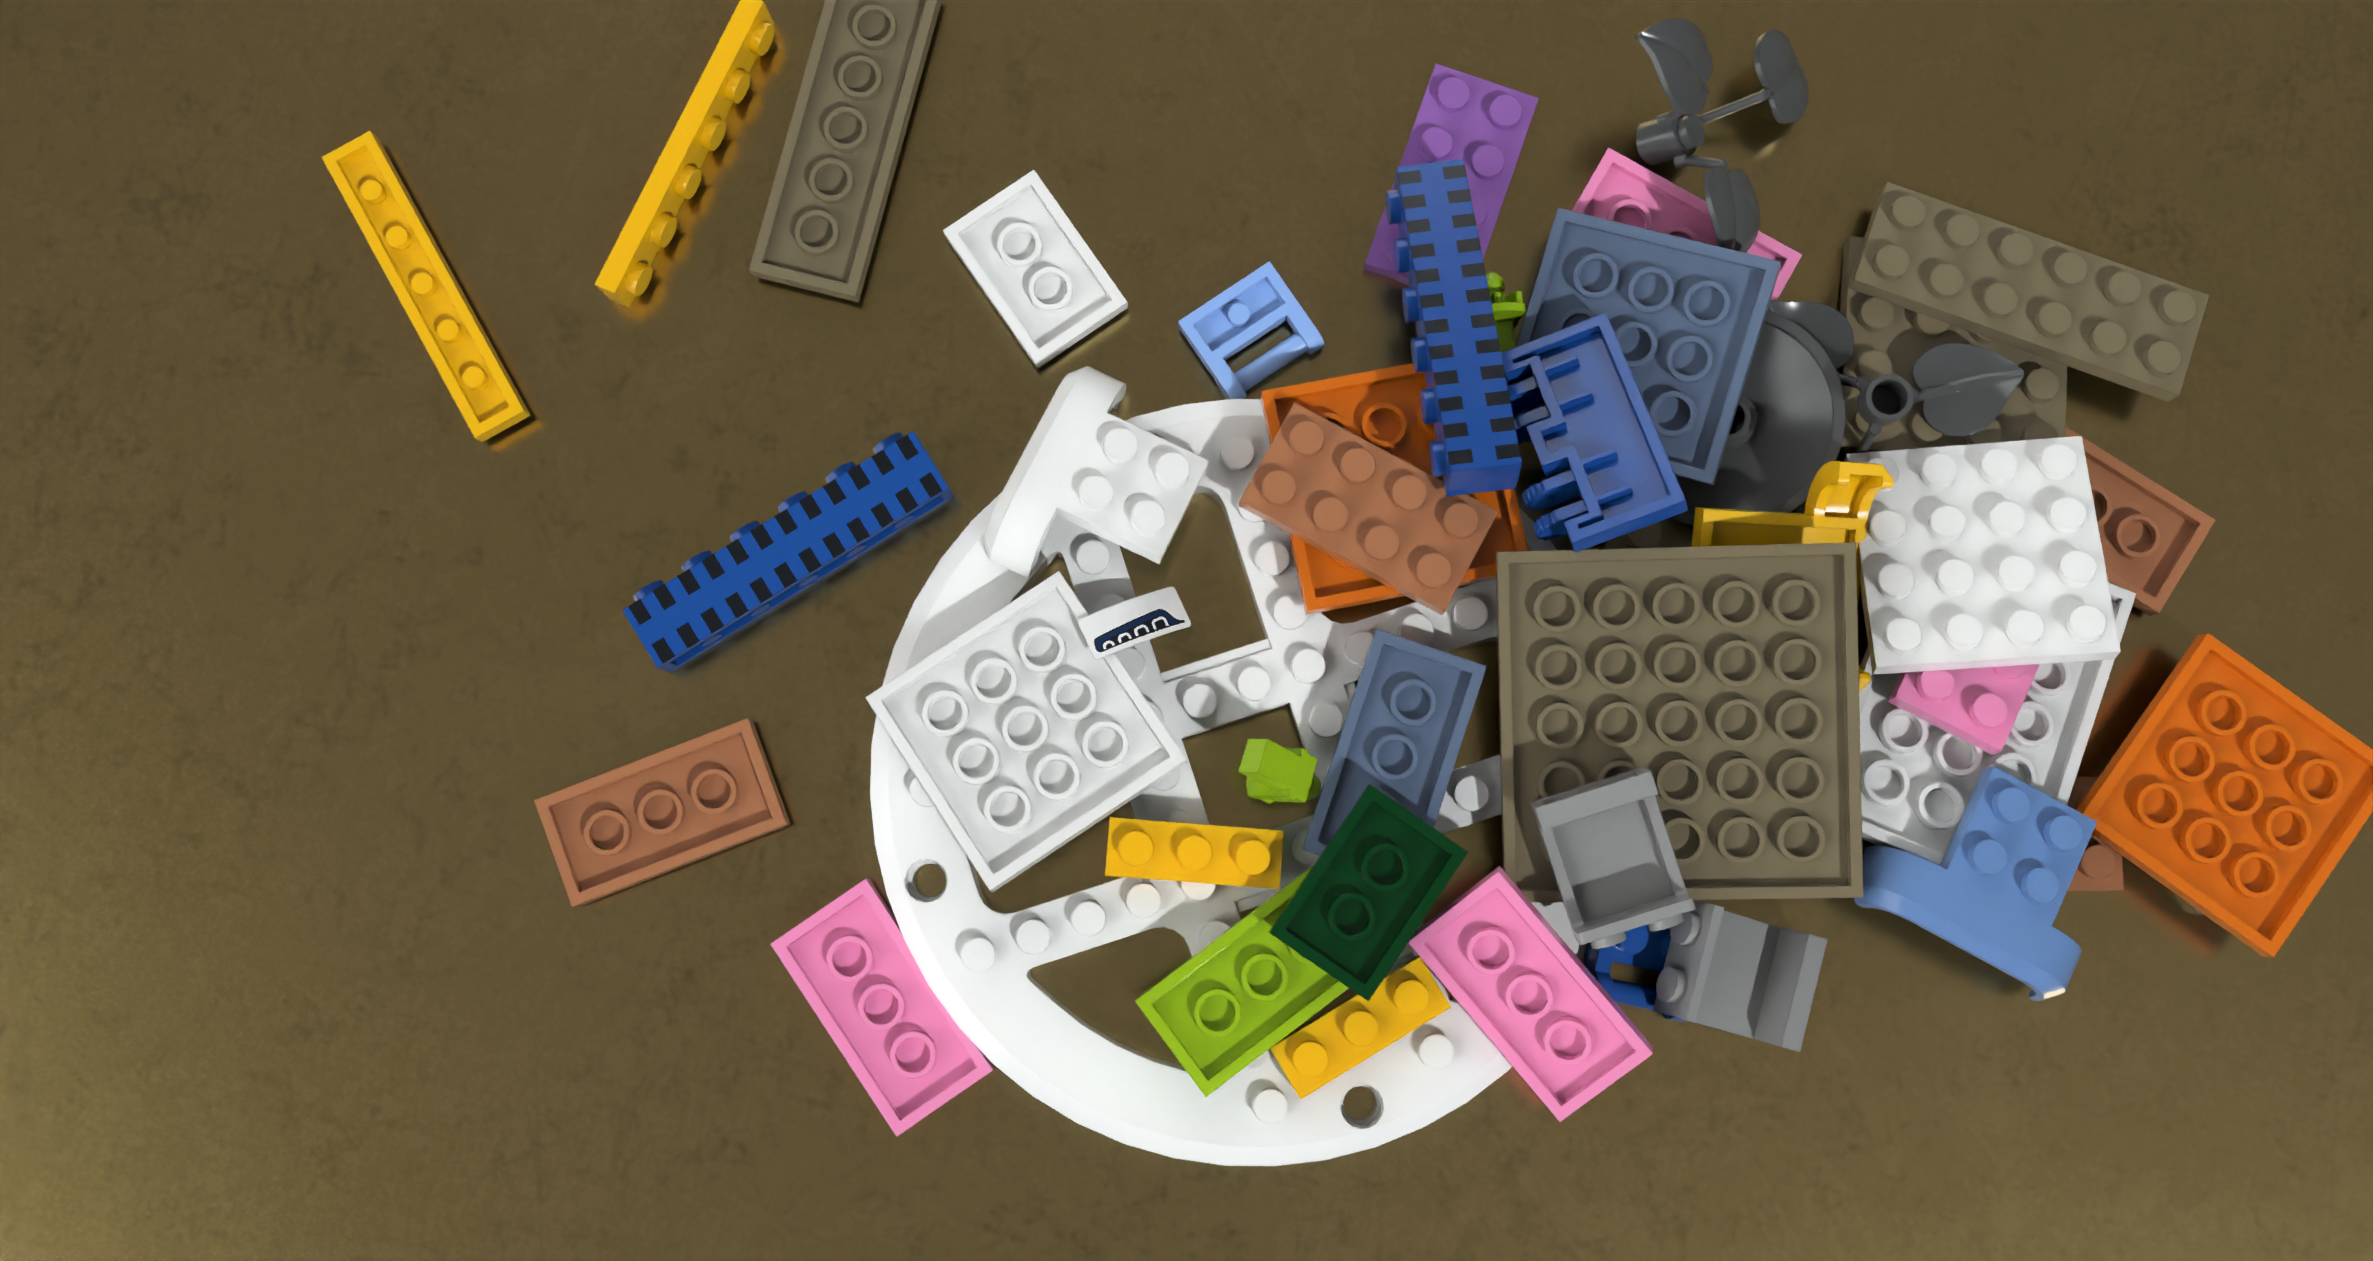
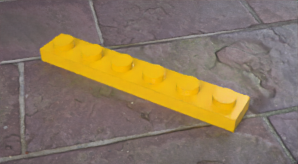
[595,0,775,308]
[322,131,531,442]

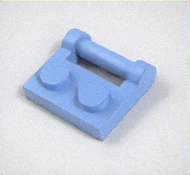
[1178,261,1325,399]

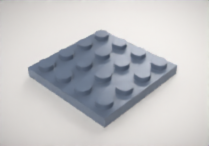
[1506,208,1781,485]

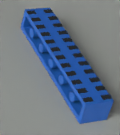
[1385,159,1522,497]
[622,431,955,673]

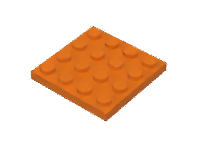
[1260,363,1529,615]
[2076,633,2373,957]

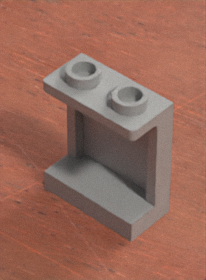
[1530,766,1696,949]

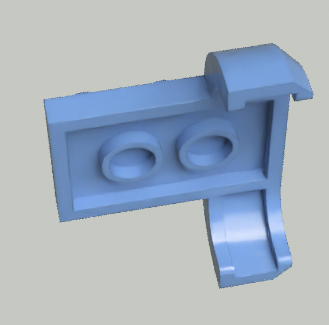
[1854,766,2097,1001]

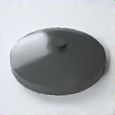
[1671,310,1846,527]

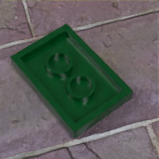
[1269,784,1468,1001]

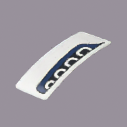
[1078,586,1191,660]

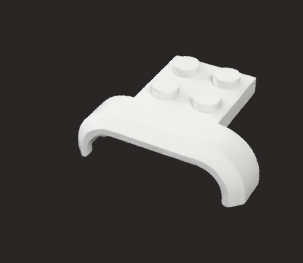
[984,366,1209,578]

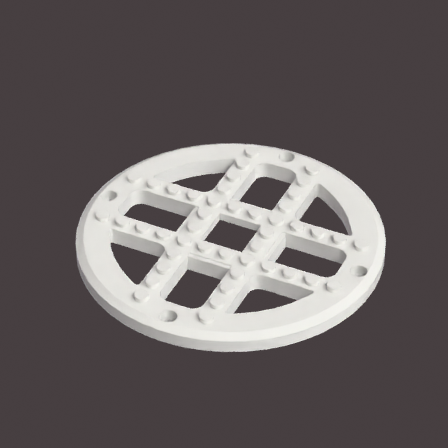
[870,399,1587,1166]

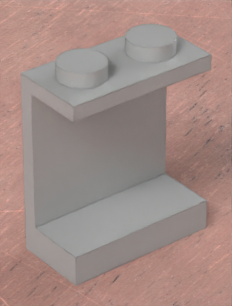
[1653,901,1828,1052]

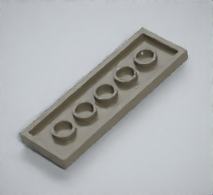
[749,0,942,303]
[1847,182,2209,402]

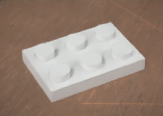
[943,170,1128,369]

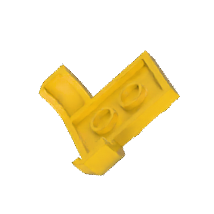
[1691,461,1894,692]

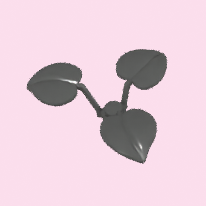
[1635,18,1809,253]
[1768,300,2024,514]

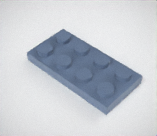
[1302,629,1487,856]

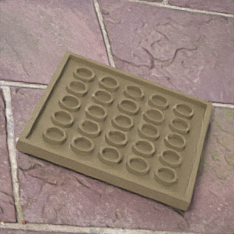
[1496,542,1863,902]

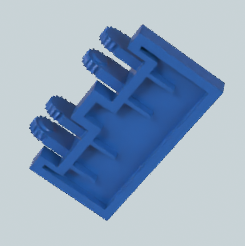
[1501,312,1688,553]

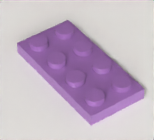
[1363,63,1539,285]

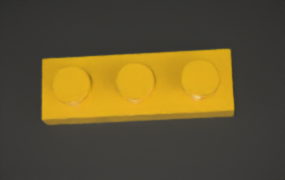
[1105,817,1284,889]
[1270,955,1451,1099]

